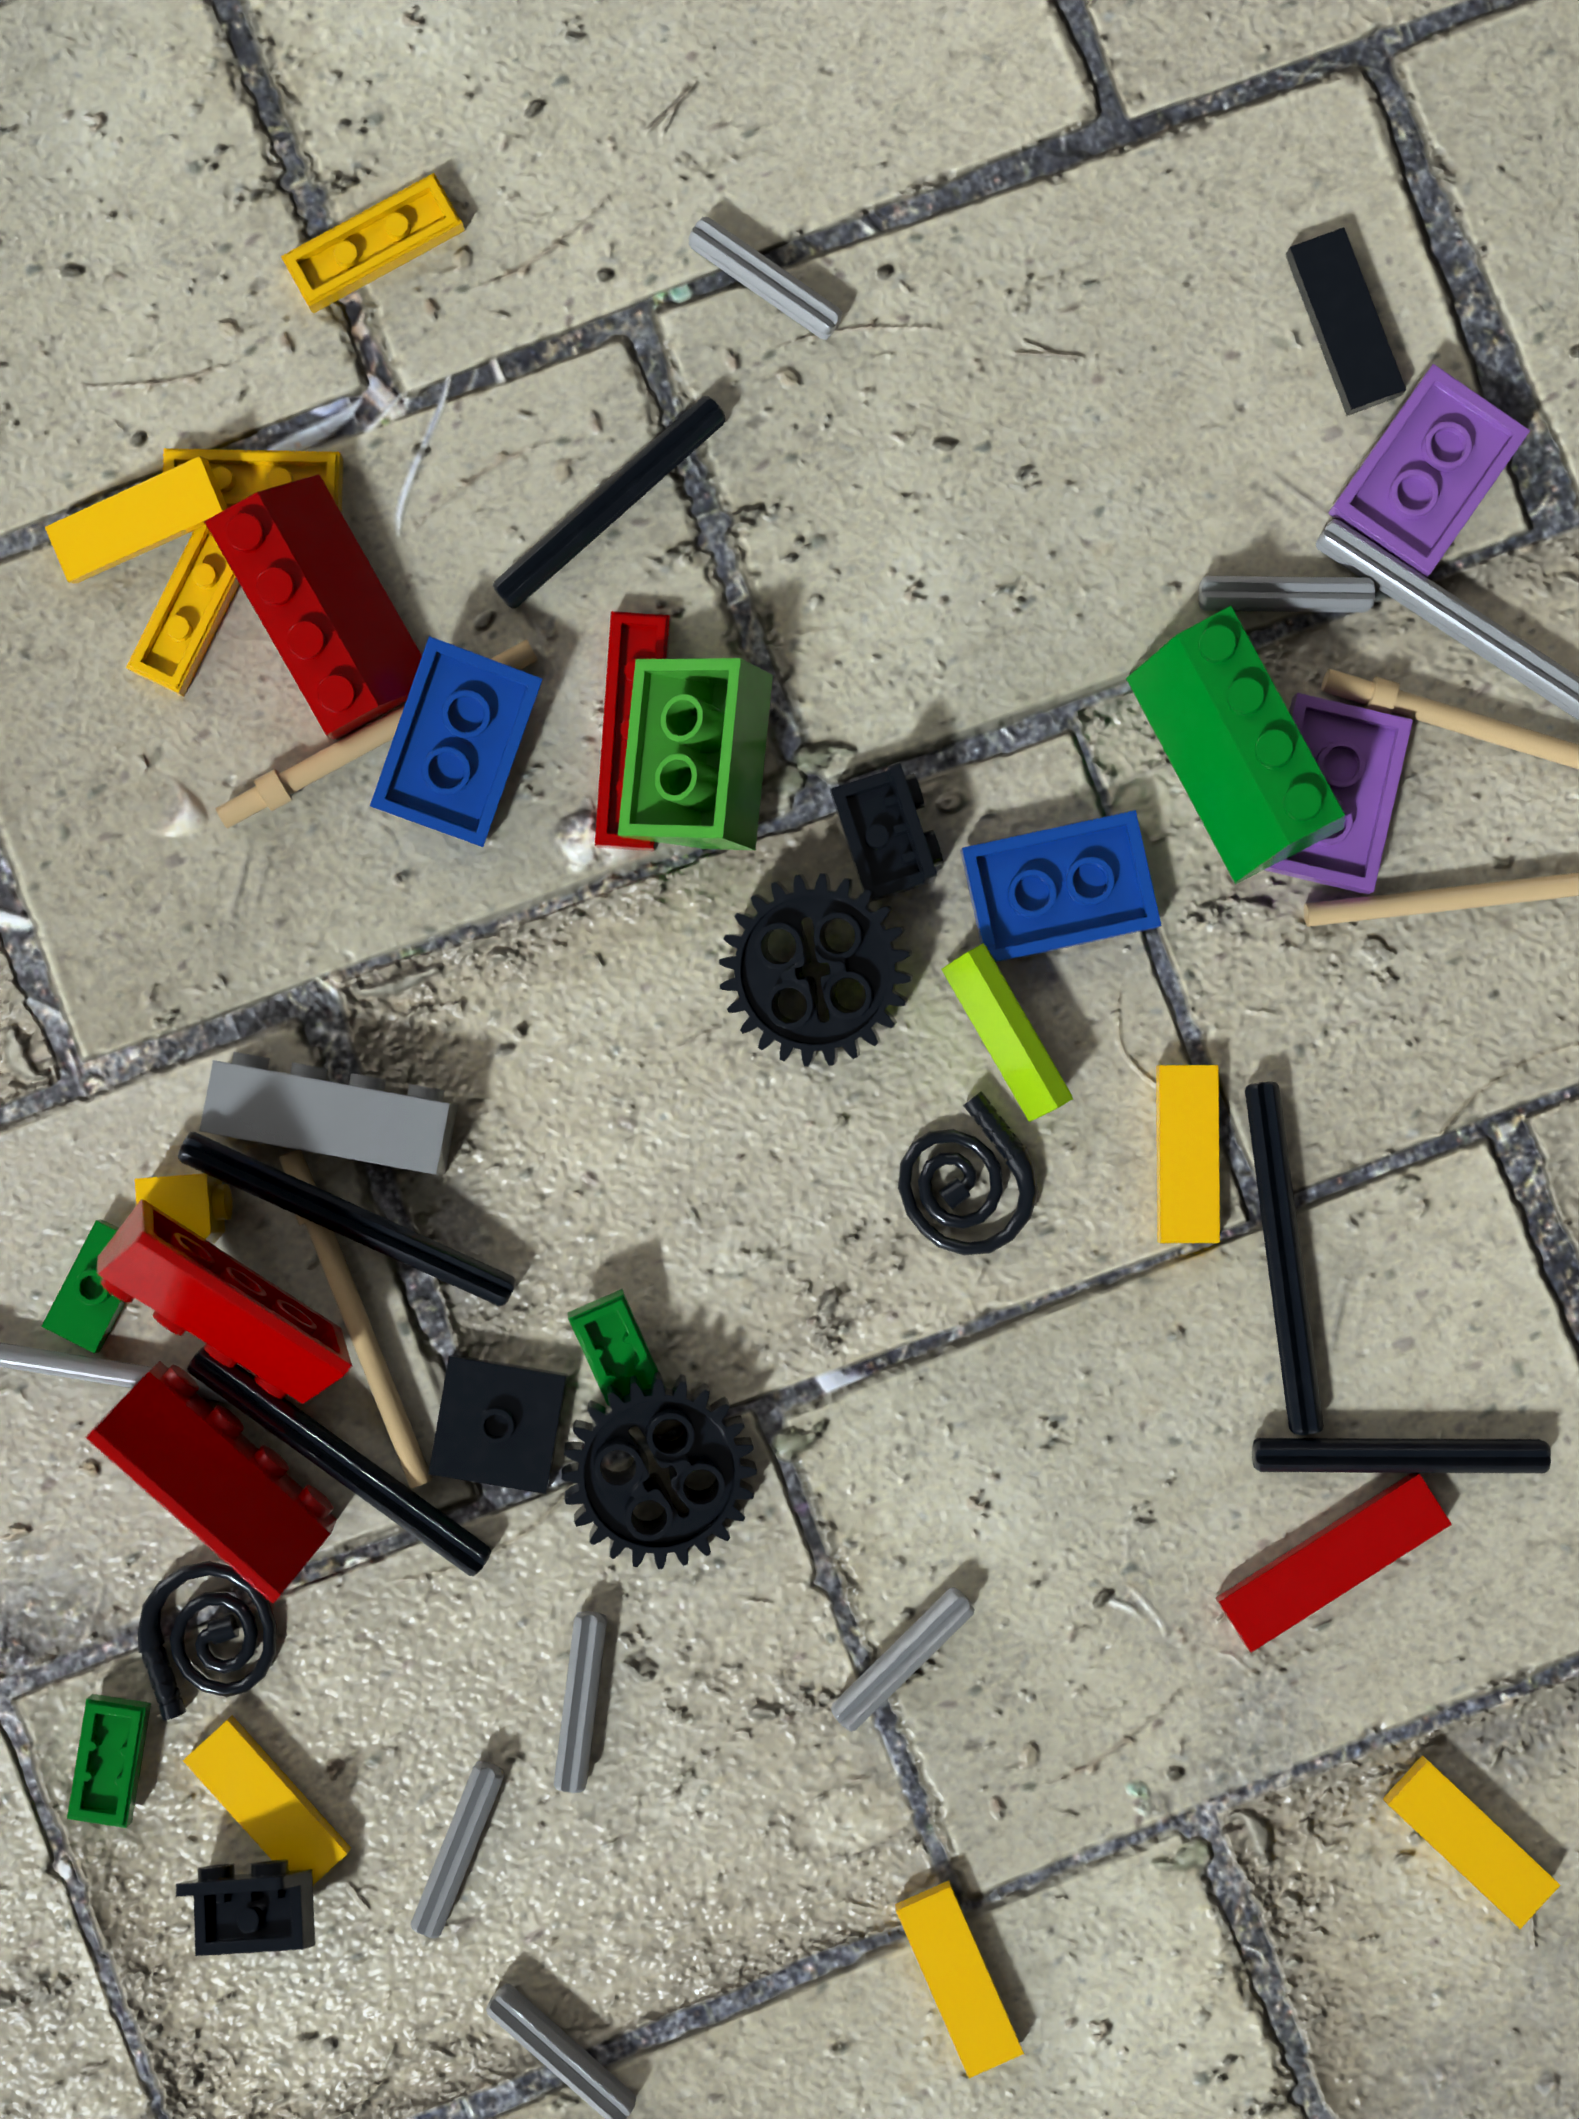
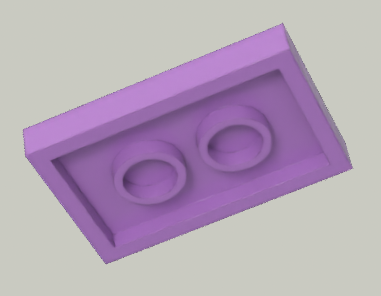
[1328,364,1530,577]
[1265,693,1413,895]

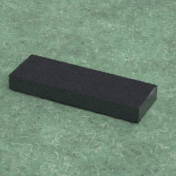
[1285,227,1406,416]

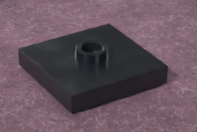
[428,1354,568,1494]

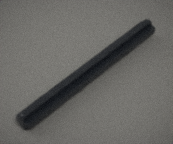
[1245,1081,1324,1435]
[178,1132,516,1306]
[187,1346,491,1577]

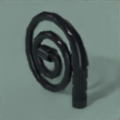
[898,1091,1038,1256]
[137,1561,276,1721]

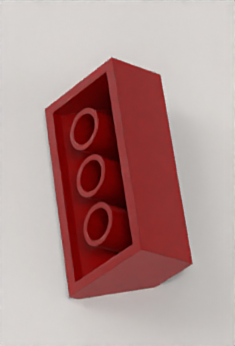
[204,474,422,740]
[97,1199,352,1404]
[85,1361,337,1604]

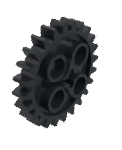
[719,873,913,1067]
[561,1372,757,1569]

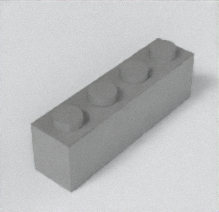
[200,1052,458,1175]

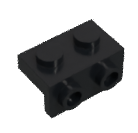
[830,762,943,902]
[176,1860,315,1956]

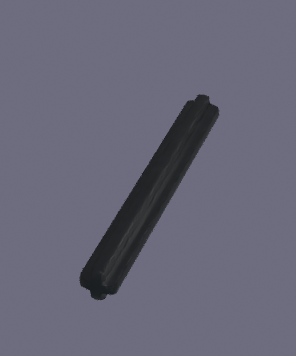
[493,396,726,609]
[1252,1438,1551,1473]

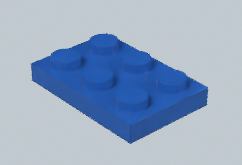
[370,636,543,847]
[960,810,1162,963]

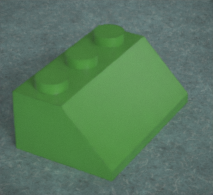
[618,658,773,850]

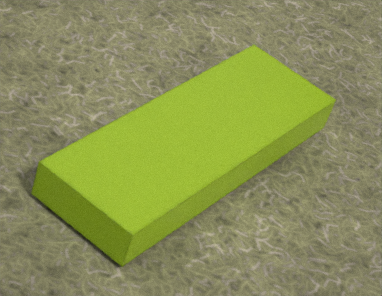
[941,943,1073,1122]

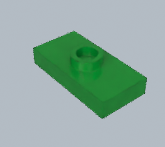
[41,1219,125,1353]
[567,1289,666,1406]
[67,1694,151,1828]

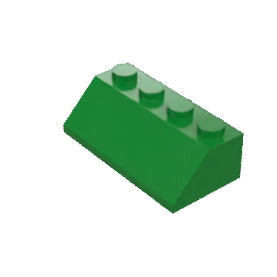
[1126,606,1345,885]

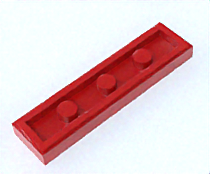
[595,611,671,851]
[1215,1473,1452,1653]

